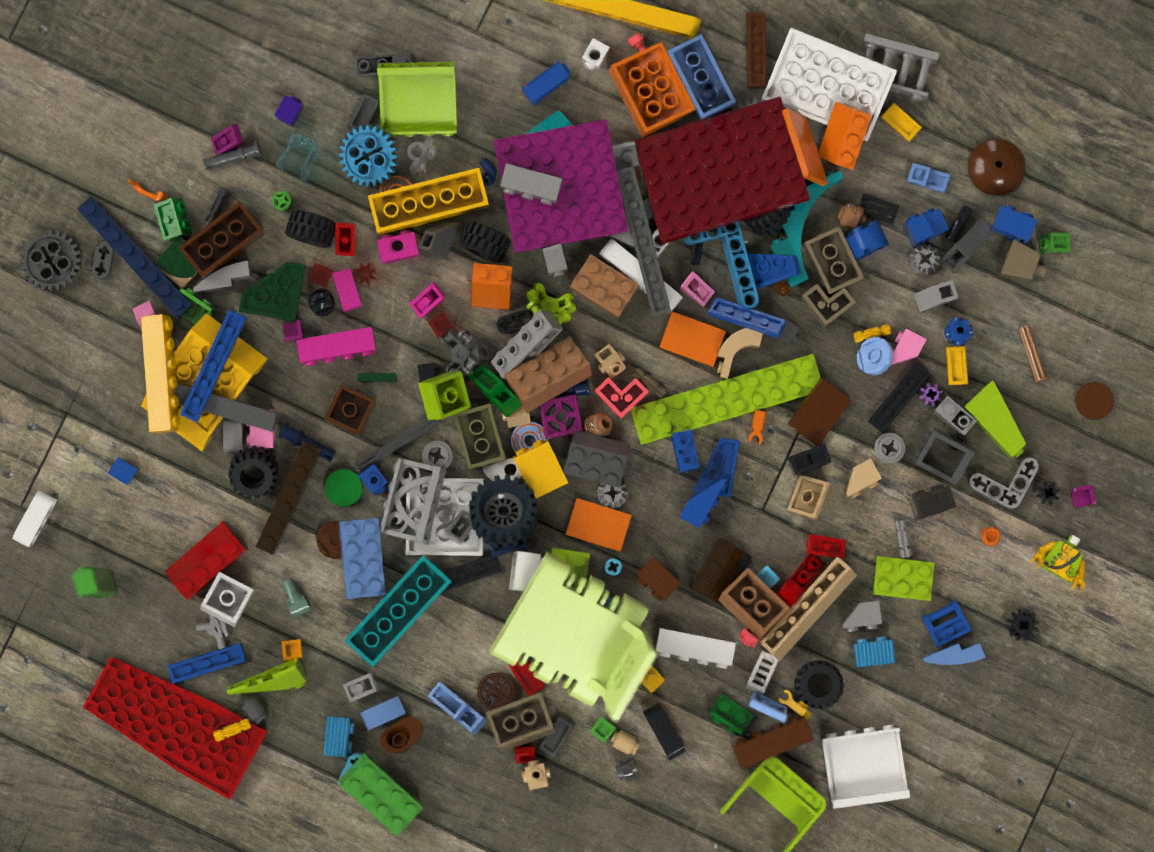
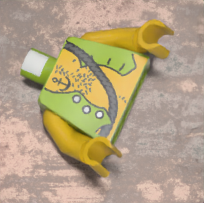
[1029,535,1085,593]

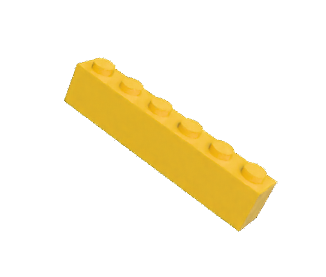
[141,314,180,434]

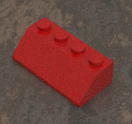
[165,521,248,601]

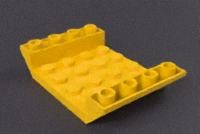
[141,313,268,451]

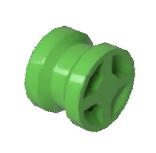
[272,191,293,212]

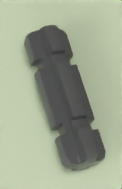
[204,187,228,223]

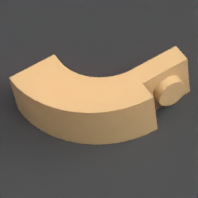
[717,328,763,380]

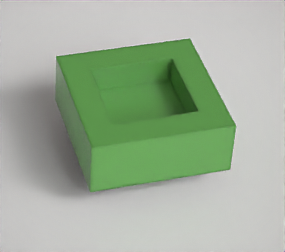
[589,716,616,743]

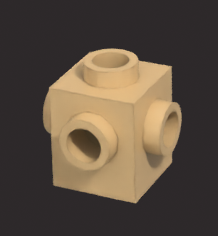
[594,344,626,379]
[522,760,551,790]

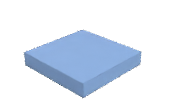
[749,691,788,722]

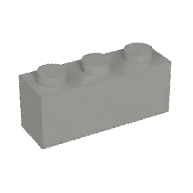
[500,164,562,205]

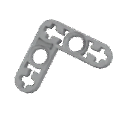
[968,457,1039,509]

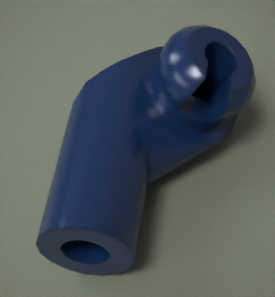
[479,157,497,186]

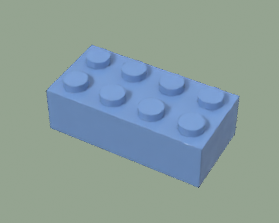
[667,34,736,120]
[338,518,386,599]

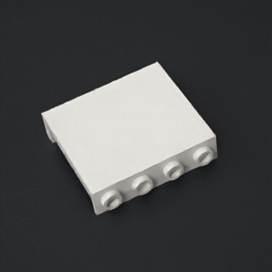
[821,724,910,809]

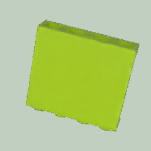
[377,62,457,138]

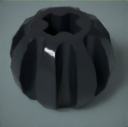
[308,288,335,317]

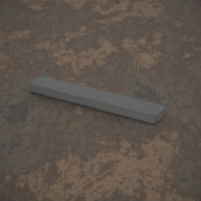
[175,383,278,432]

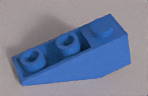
[679,474,729,528]

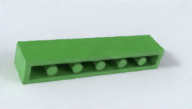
[72,566,118,599]

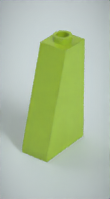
[963,380,1026,458]

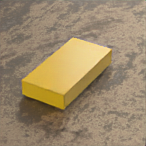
[881,103,922,142]
[945,346,968,386]

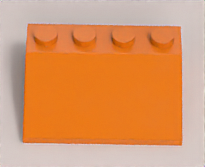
[608,42,696,138]

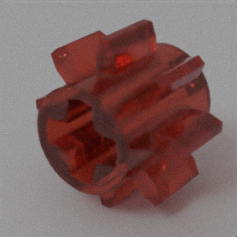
[353,263,376,286]

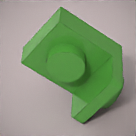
[1039,232,1070,254]

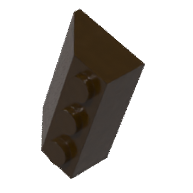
[690,537,751,607]

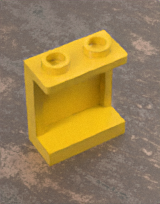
[513,439,568,498]

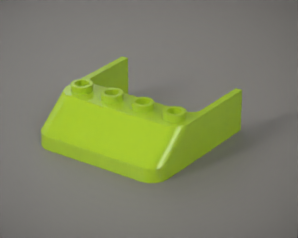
[719,757,826,852]

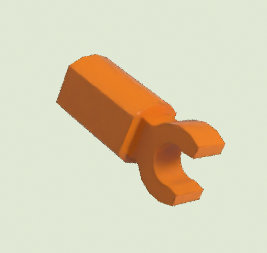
[748,410,767,445]

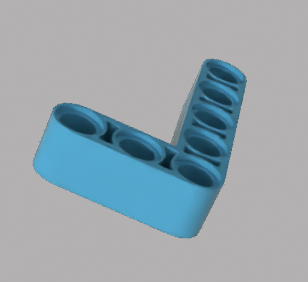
[683,222,759,308]

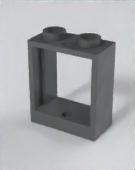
[914,427,975,485]

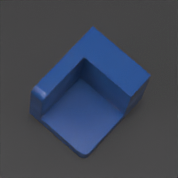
[108,457,140,485]

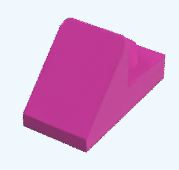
[409,282,445,319]

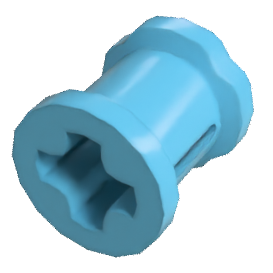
[605,558,622,576]

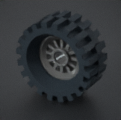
[469,475,538,549]

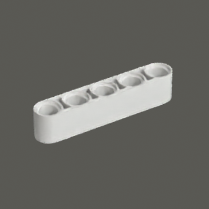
[599,239,683,312]

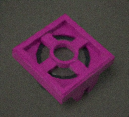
[539,394,583,439]

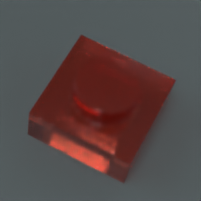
[308,263,333,288]
[427,312,454,339]

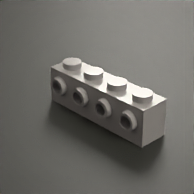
[491,310,563,379]

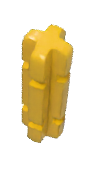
[853,324,891,343]
[213,719,251,741]

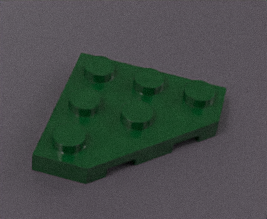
[239,262,306,322]

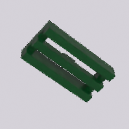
[358,373,398,383]

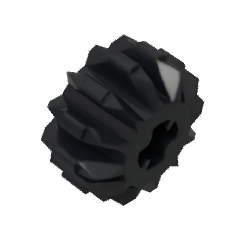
[1006,609,1039,641]

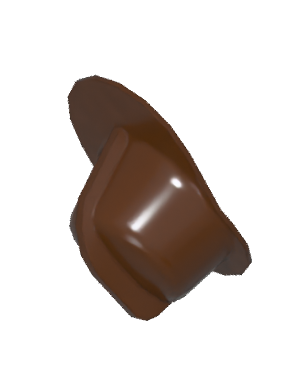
[380,717,424,754]

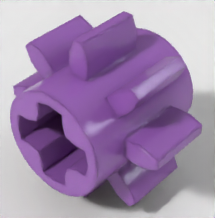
[918,383,943,407]

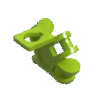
[527,282,576,325]

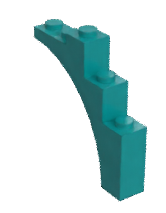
[770,170,844,289]

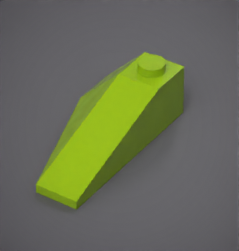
[226,657,308,694]

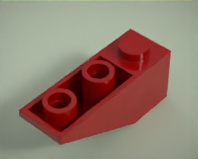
[776,554,826,607]

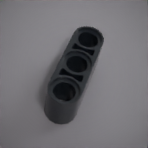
[643,703,687,761]

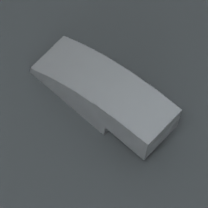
[193,261,252,294]

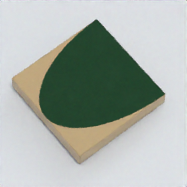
[154,237,197,289]

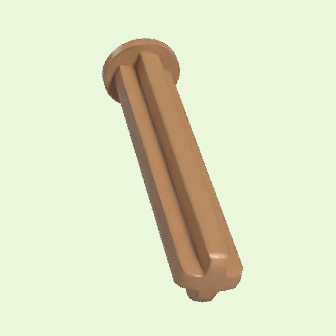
[1019,326,1049,383]

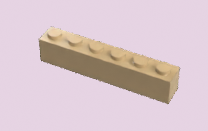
[760,557,857,661]

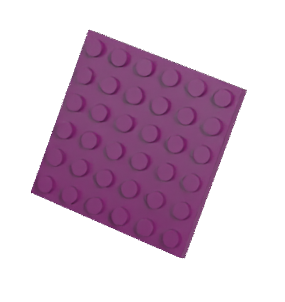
[494,119,628,253]

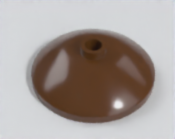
[968,139,1025,196]

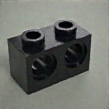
[787,444,831,476]

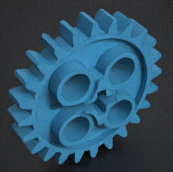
[338,124,400,187]

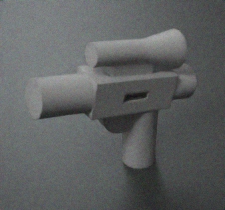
[196,615,229,649]

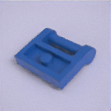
[921,600,972,648]

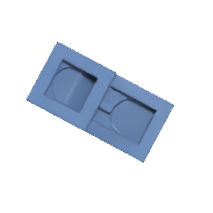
[907,163,951,194]
[360,696,406,730]

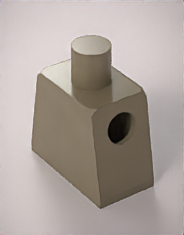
[998,239,1048,282]

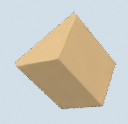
[787,474,830,521]

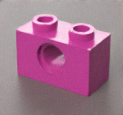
[377,230,420,265]

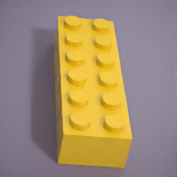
[368,168,489,236]

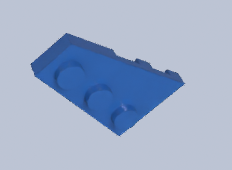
[747,253,802,290]
[693,438,740,498]

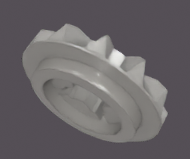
[909,244,940,275]
[874,433,905,464]
[422,441,453,469]
[597,481,628,508]

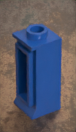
[522,61,570,106]

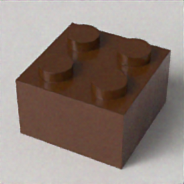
[324,384,377,437]
[637,557,681,601]

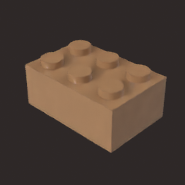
[570,254,639,319]
[718,568,790,640]

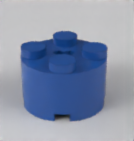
[844,220,889,260]

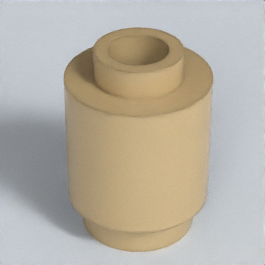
[611,730,641,756]

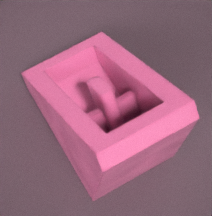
[680,271,715,307]

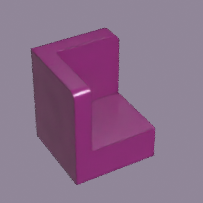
[282,319,305,344]
[1070,485,1096,508]

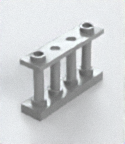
[862,33,939,102]

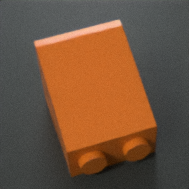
[471,263,513,310]

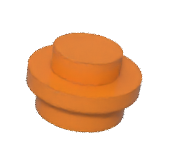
[981,527,1001,546]

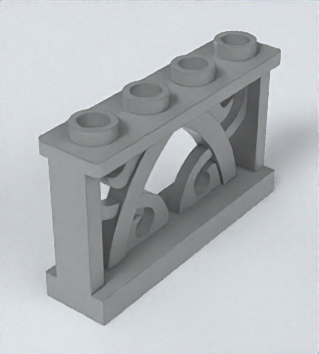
[379,458,446,545]

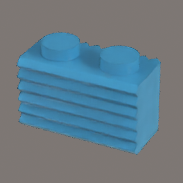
[853,636,896,667]
[323,716,354,757]

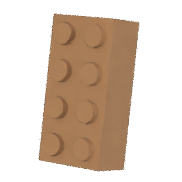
[504,337,592,414]

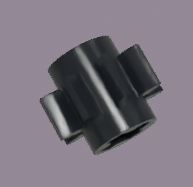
[1036,481,1060,505]

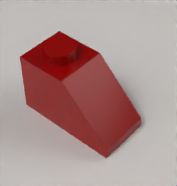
[335,222,357,256]

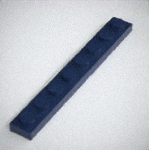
[77,196,192,319]

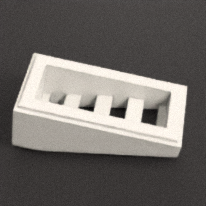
[746,650,778,695]

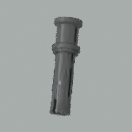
[203,140,262,171]

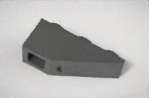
[355,53,417,77]

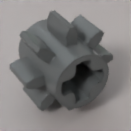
[615,758,638,782]

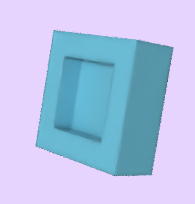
[756,565,780,588]

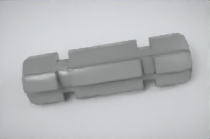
[895,520,911,558]

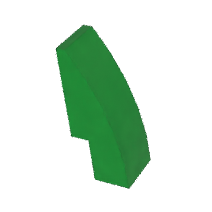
[468,364,521,417]

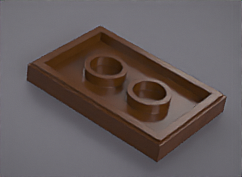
[788,378,851,446]

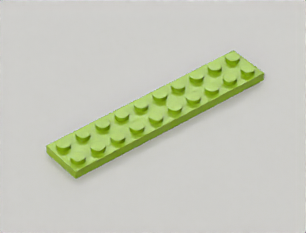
[631,354,821,445]

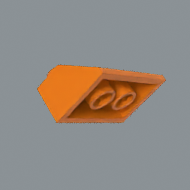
[818,101,872,170]

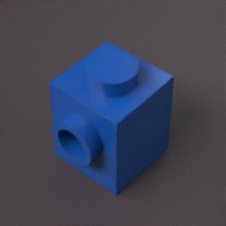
[359,464,389,495]

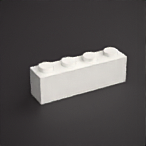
[655,628,736,669]

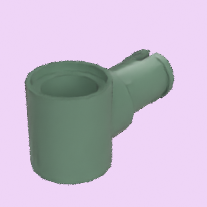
[282,578,312,618]

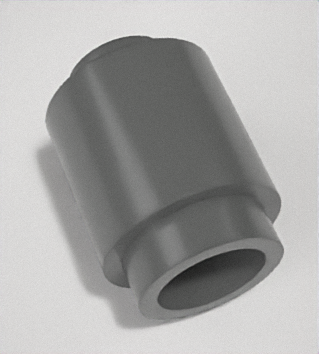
[241,695,269,724]

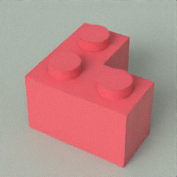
[594,377,649,420]

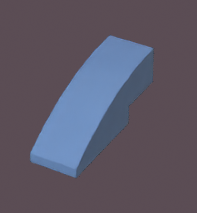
[921,643,986,665]
[427,681,488,735]

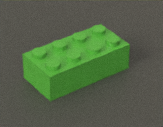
[338,752,423,836]

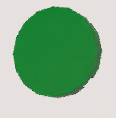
[324,469,363,507]

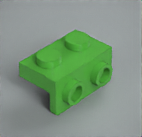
[180,288,215,325]

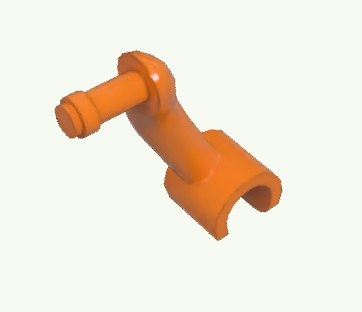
[128,180,168,203]

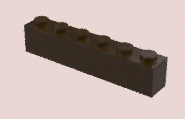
[255,441,323,555]

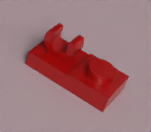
[806,534,846,559]

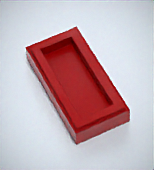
[509,658,545,696]

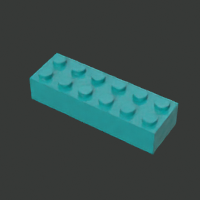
[345,554,452,667]

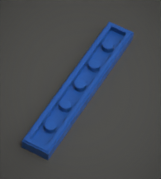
[180,309,247,423]

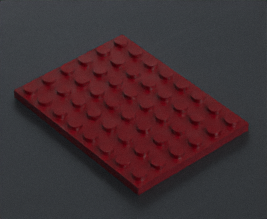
[634,96,810,244]

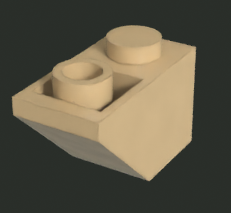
[845,458,882,499]

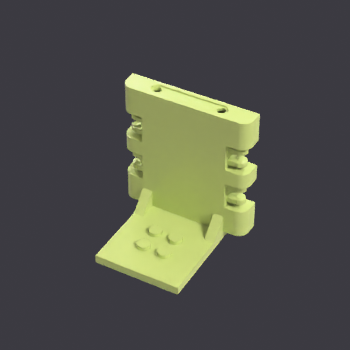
[489,552,657,721]

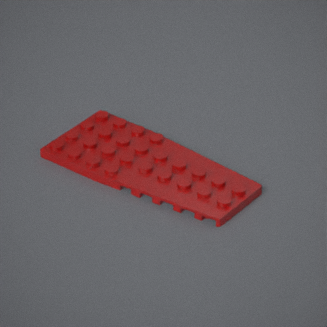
[83,657,268,800]

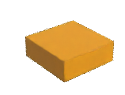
[281,639,303,661]

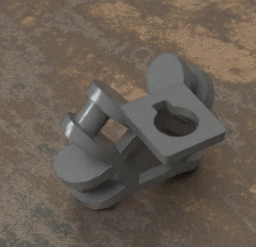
[440,329,491,377]

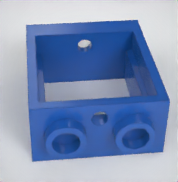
[671,430,699,474]

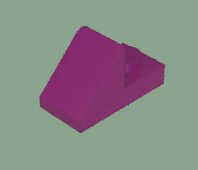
[210,124,244,155]

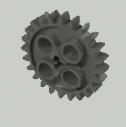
[19,230,83,292]

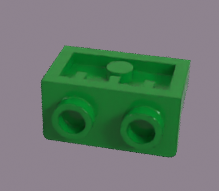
[154,198,192,241]
[709,694,754,736]

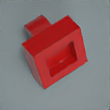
[515,742,535,764]

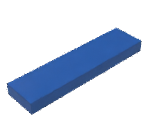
[708,297,786,339]
[167,643,247,684]

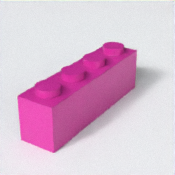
[296,327,377,367]

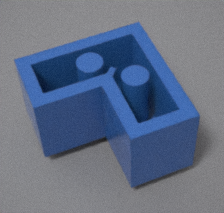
[991,205,1037,245]
[903,208,949,248]

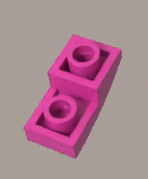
[332,268,362,312]

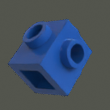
[944,317,973,346]

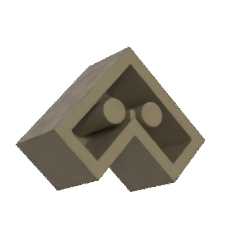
[801,284,856,328]

